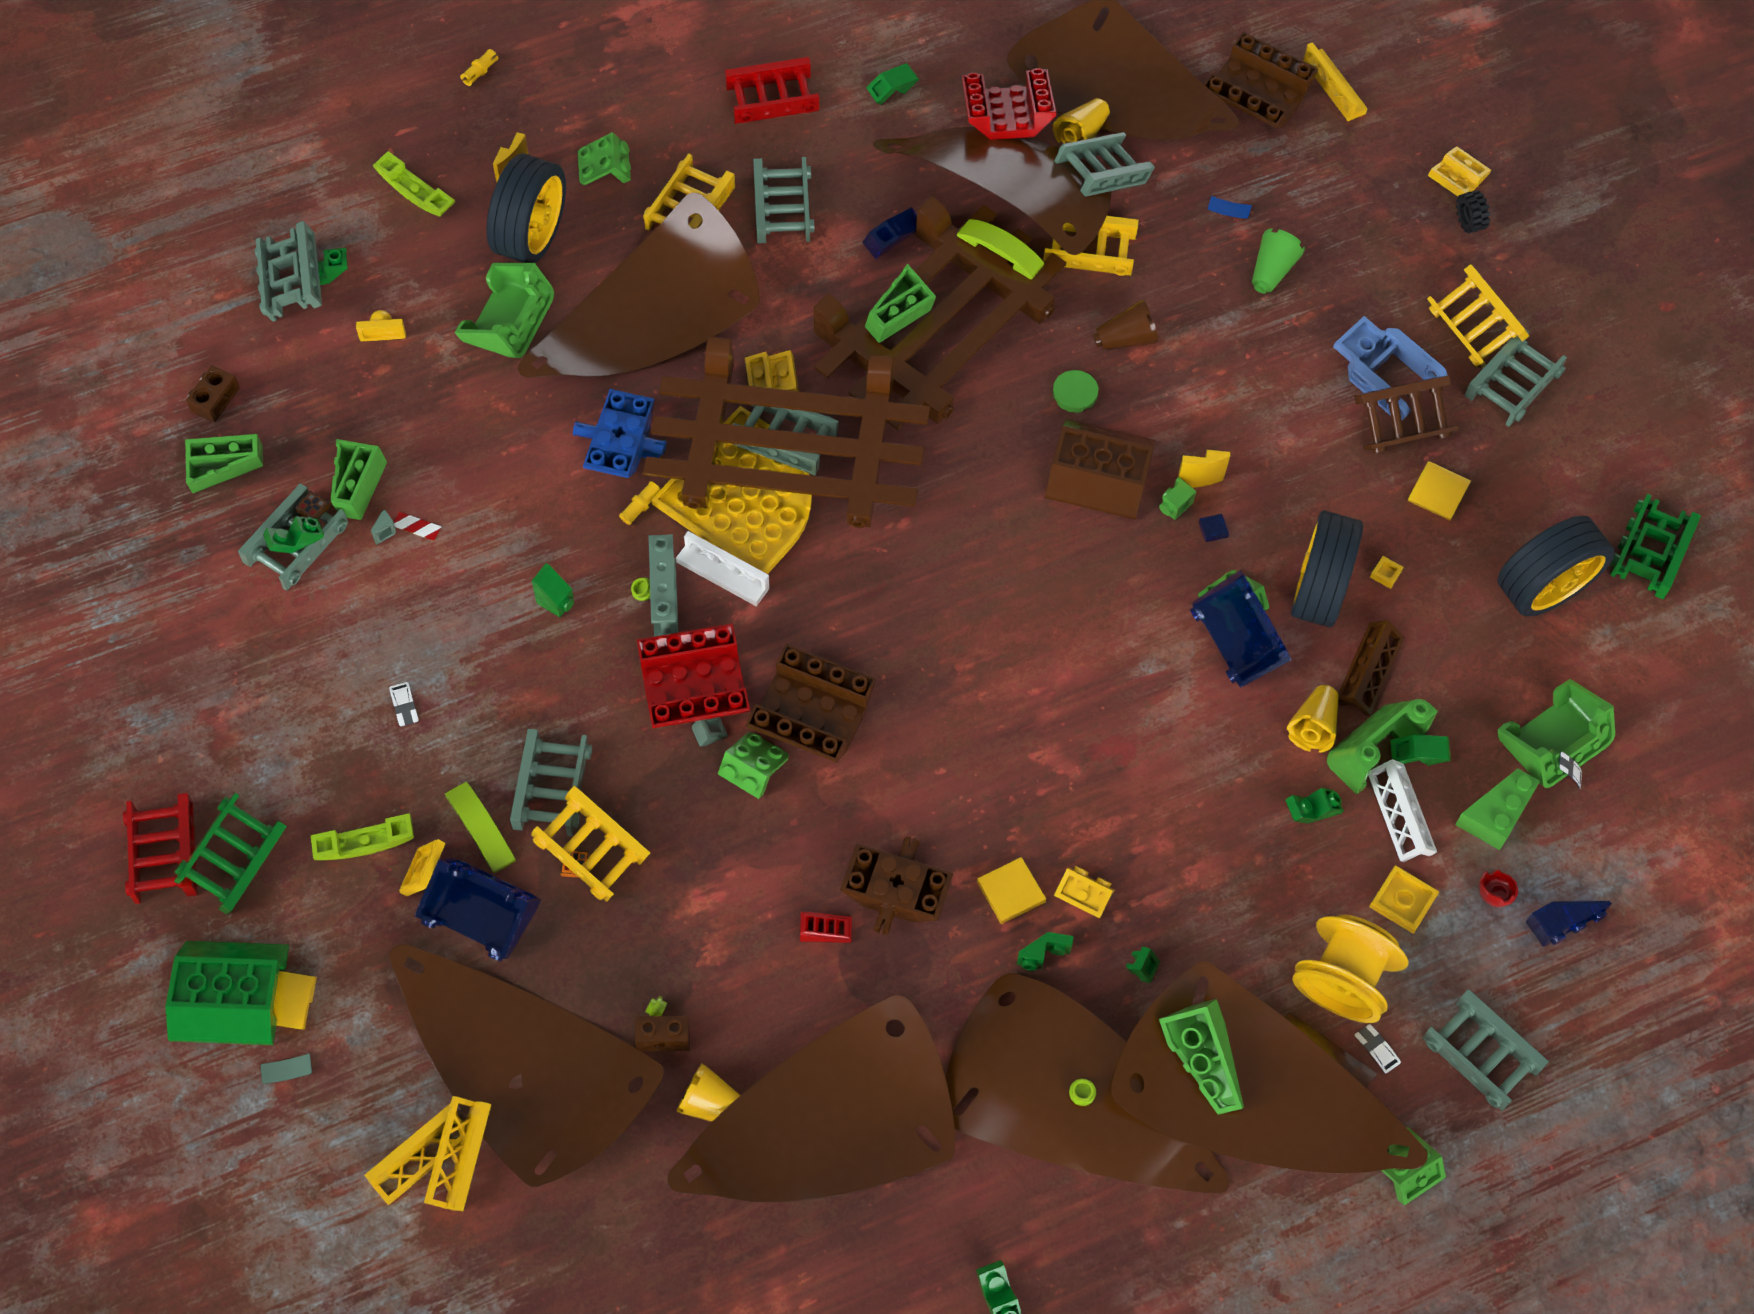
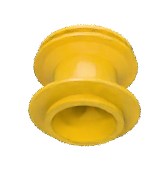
[1292,915,1409,1023]

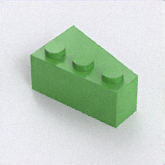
[865,263,936,343]
[185,434,263,493]
[331,439,387,520]
[1455,769,1540,850]

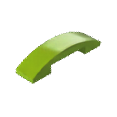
[373,151,455,216]
[957,219,1044,280]
[445,781,516,874]
[311,813,414,860]

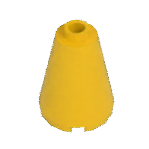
[1053,98,1110,144]
[1287,685,1339,752]
[676,1063,741,1122]

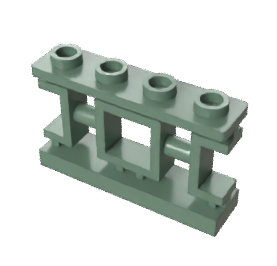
[255,221,322,322]

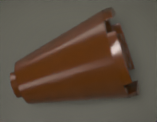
[1093,300,1159,350]

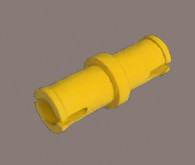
[460,49,498,86]
[619,481,661,525]

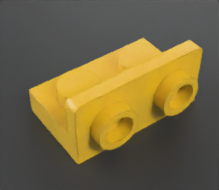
[1054,866,1115,918]

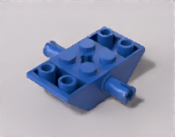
[573,389,667,478]

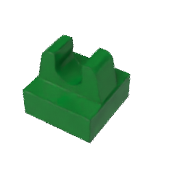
[1126,946,1160,983]

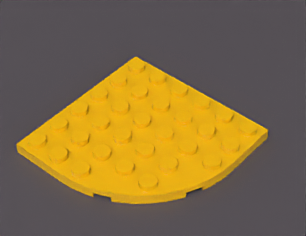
[651,406,812,574]

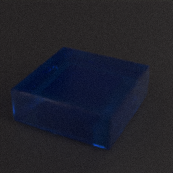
[1199,514,1229,542]

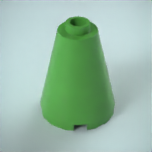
[1252,229,1305,294]

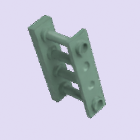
[1054,132,1155,197]
[753,157,814,244]
[1464,329,1567,427]
[733,405,839,475]
[238,483,348,591]
[649,534,678,637]
[510,729,592,836]
[1423,989,1549,1111]

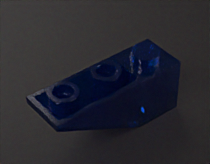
[862,207,917,259]
[1526,901,1612,947]

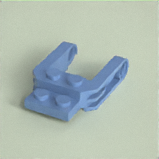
[1333,316,1447,420]

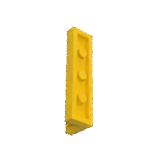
[1303,42,1368,121]
[424,1096,491,1211]
[364,1104,466,1206]

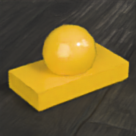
[356,310,406,342]

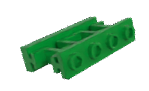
[1609,493,1701,599]

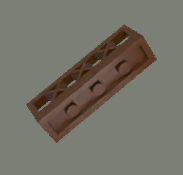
[1338,620,1404,716]

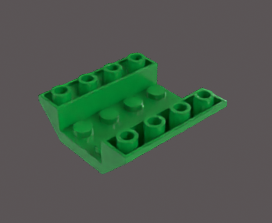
[165,941,289,1045]

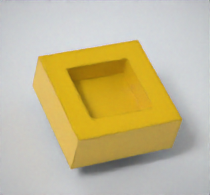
[1370,556,1404,589]

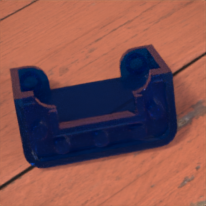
[1190,569,1292,688]
[414,858,541,961]

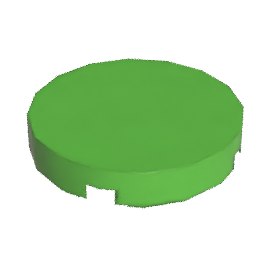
[1053,370,1099,413]

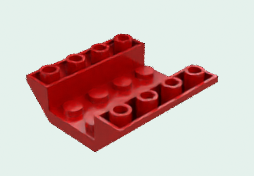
[962,68,1056,140]
[637,623,750,729]

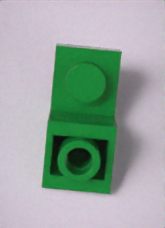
[866,63,920,105]
[318,248,348,285]
[263,516,324,553]
[1391,735,1451,766]
[1285,788,1344,824]
[1016,932,1074,971]
[976,1260,1022,1314]

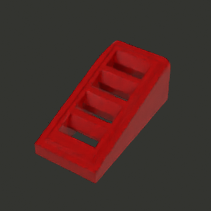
[800,912,852,943]

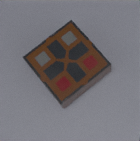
[295,490,330,519]

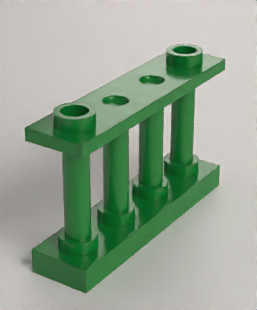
[174,793,287,914]

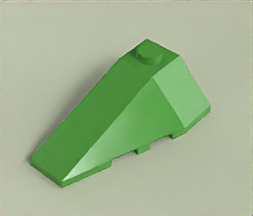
[1159,999,1244,1115]

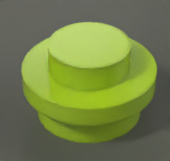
[631,578,650,601]
[645,996,667,1016]
[1069,1079,1096,1106]

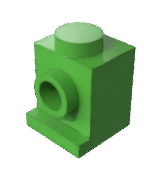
[1159,477,1197,520]

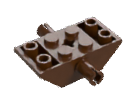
[840,837,953,935]

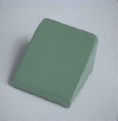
[371,510,397,545]
[692,717,728,747]

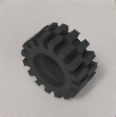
[1456,190,1490,233]

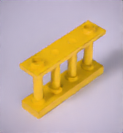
[643,153,735,231]
[1043,216,1139,276]
[1427,264,1529,368]
[531,786,650,902]

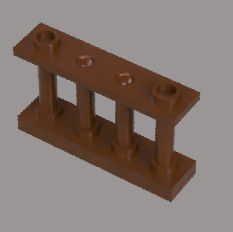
[1354,375,1459,453]

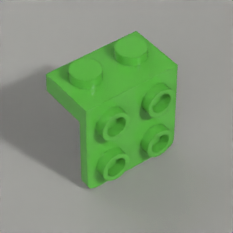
[578,132,631,185]
[718,732,789,799]

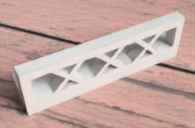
[676,531,769,607]
[1368,759,1437,862]

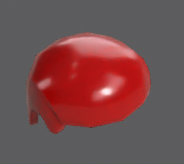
[1479,870,1519,907]

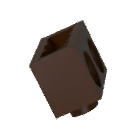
[186,365,240,423]

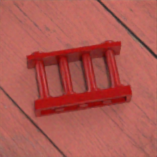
[725,57,819,124]
[123,793,198,904]

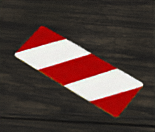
[394,512,442,541]

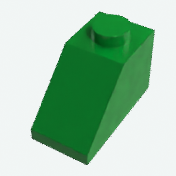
[532,563,574,617]

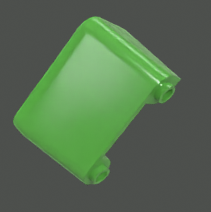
[455,263,554,358]
[1498,679,1615,788]
[1327,699,1438,795]

